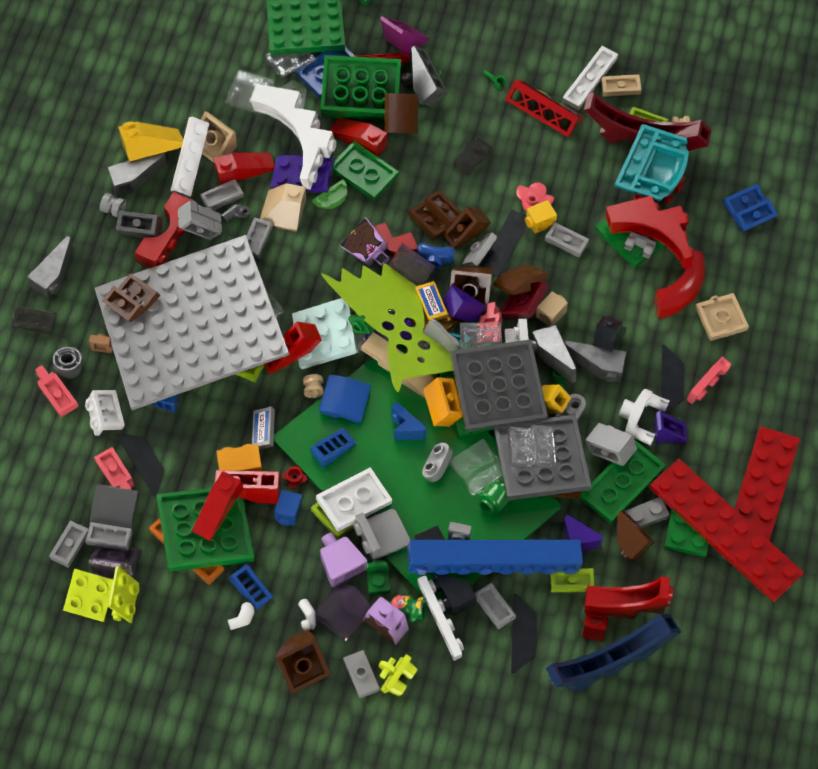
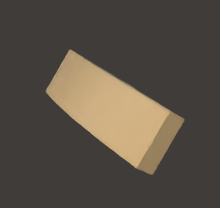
[361,332,435,399]

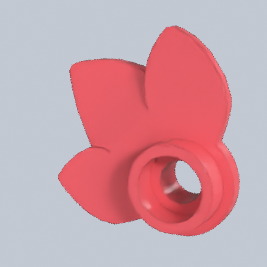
[516,183,554,211]

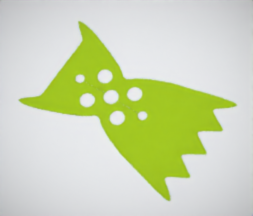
[321,262,453,392]

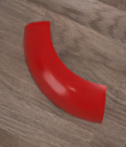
[654,250,705,319]

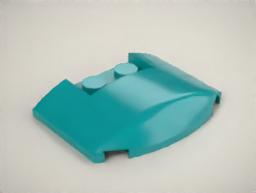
[614,124,689,201]

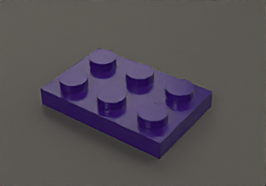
[270,155,335,193]

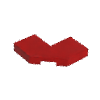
[374,222,418,257]

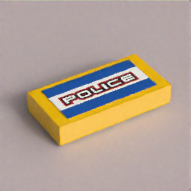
[415,281,448,322]

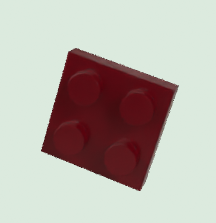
[500,281,549,319]

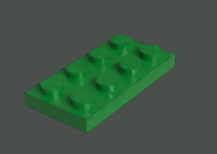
[581,439,666,524]

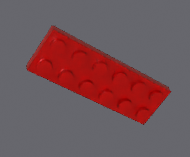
[734,426,800,541]

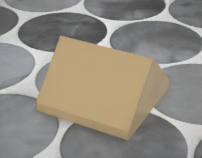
[201,111,237,163]

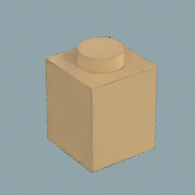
[536,291,568,327]

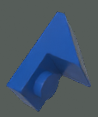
[391,402,426,440]

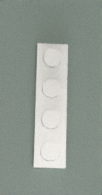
[562,46,618,110]
[171,117,209,197]
[418,575,464,661]

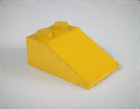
[118,122,183,162]

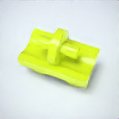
[378,654,418,696]

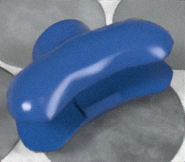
[417,243,455,270]

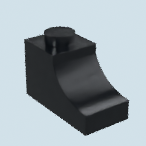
[593,316,627,351]

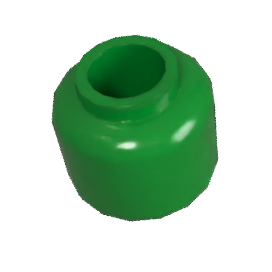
[479,482,510,514]

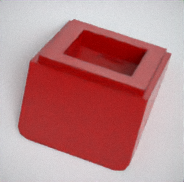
[582,613,608,642]

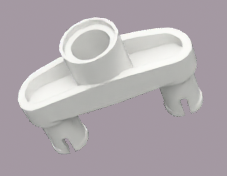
[618,389,670,446]

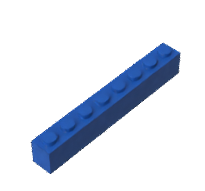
[407,540,583,575]

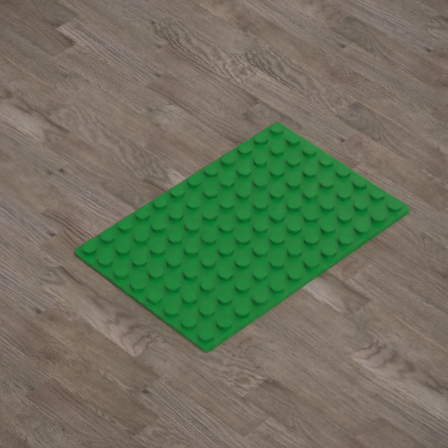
[274,345,561,600]

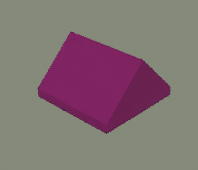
[380,16,430,55]

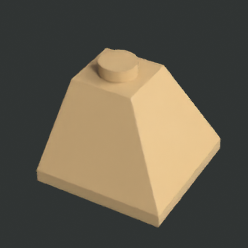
[260,183,306,232]

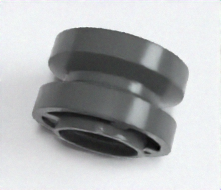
[53,347,83,380]

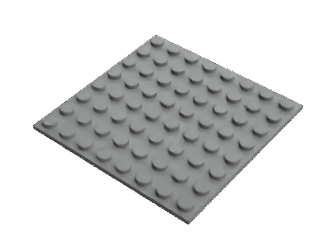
[95,235,289,410]

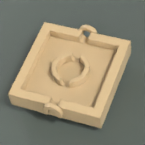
[695,293,749,341]

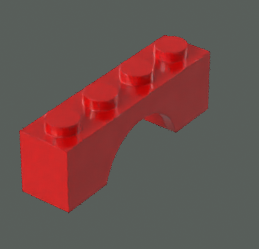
[135,192,193,268]

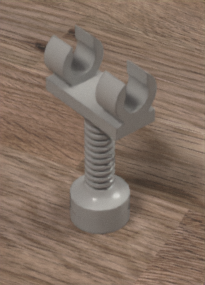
[624,232,656,259]

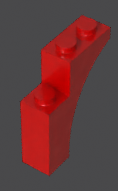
[584,577,673,619]

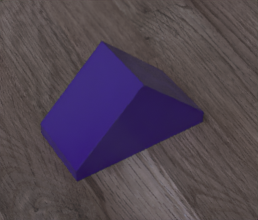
[442,285,486,324]
[654,411,687,444]
[563,515,603,551]

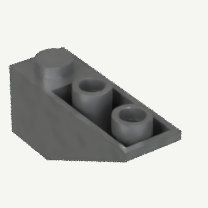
[108,152,167,196]

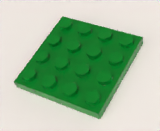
[266,0,345,55]
[156,488,254,572]

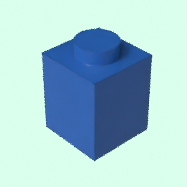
[274,490,303,526]

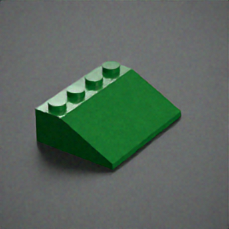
[320,55,401,121]

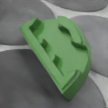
[312,179,347,209]

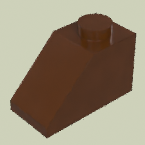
[443,207,491,249]
[617,511,655,560]

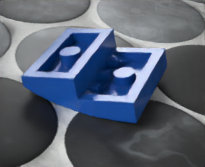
[723,183,778,232]
[318,375,371,424]

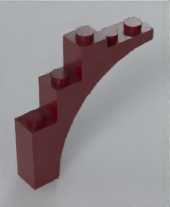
[584,92,712,151]

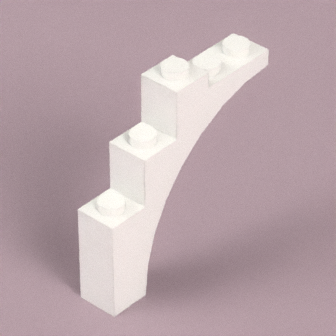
[250,84,336,190]

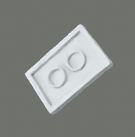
[316,468,392,532]

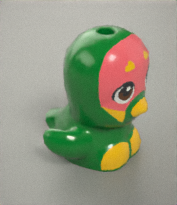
[391,595,427,622]

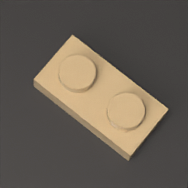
[601,75,641,97]

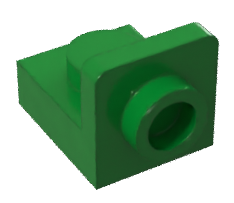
[348,315,375,334]
[366,560,390,595]

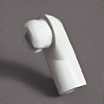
[298,599,316,631]
[228,602,254,630]

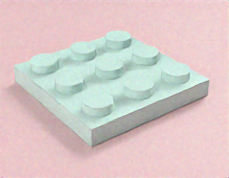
[292,298,359,370]

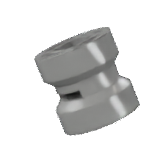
[100,193,126,218]

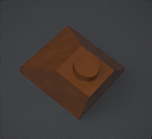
[450,266,493,313]
[275,629,331,694]

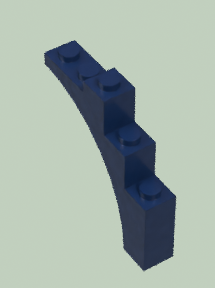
[546,614,681,691]

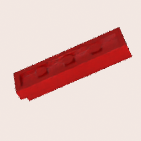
[505,80,585,137]

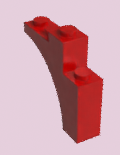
[605,196,694,269]

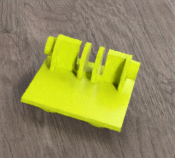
[108,566,139,623]
[63,569,113,622]

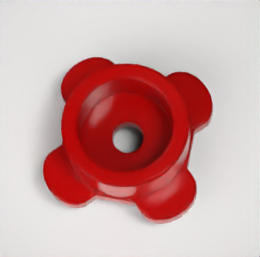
[282,466,307,489]

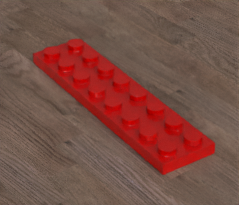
[649,459,804,603]

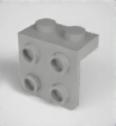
[405,319,461,378]
[353,509,410,561]

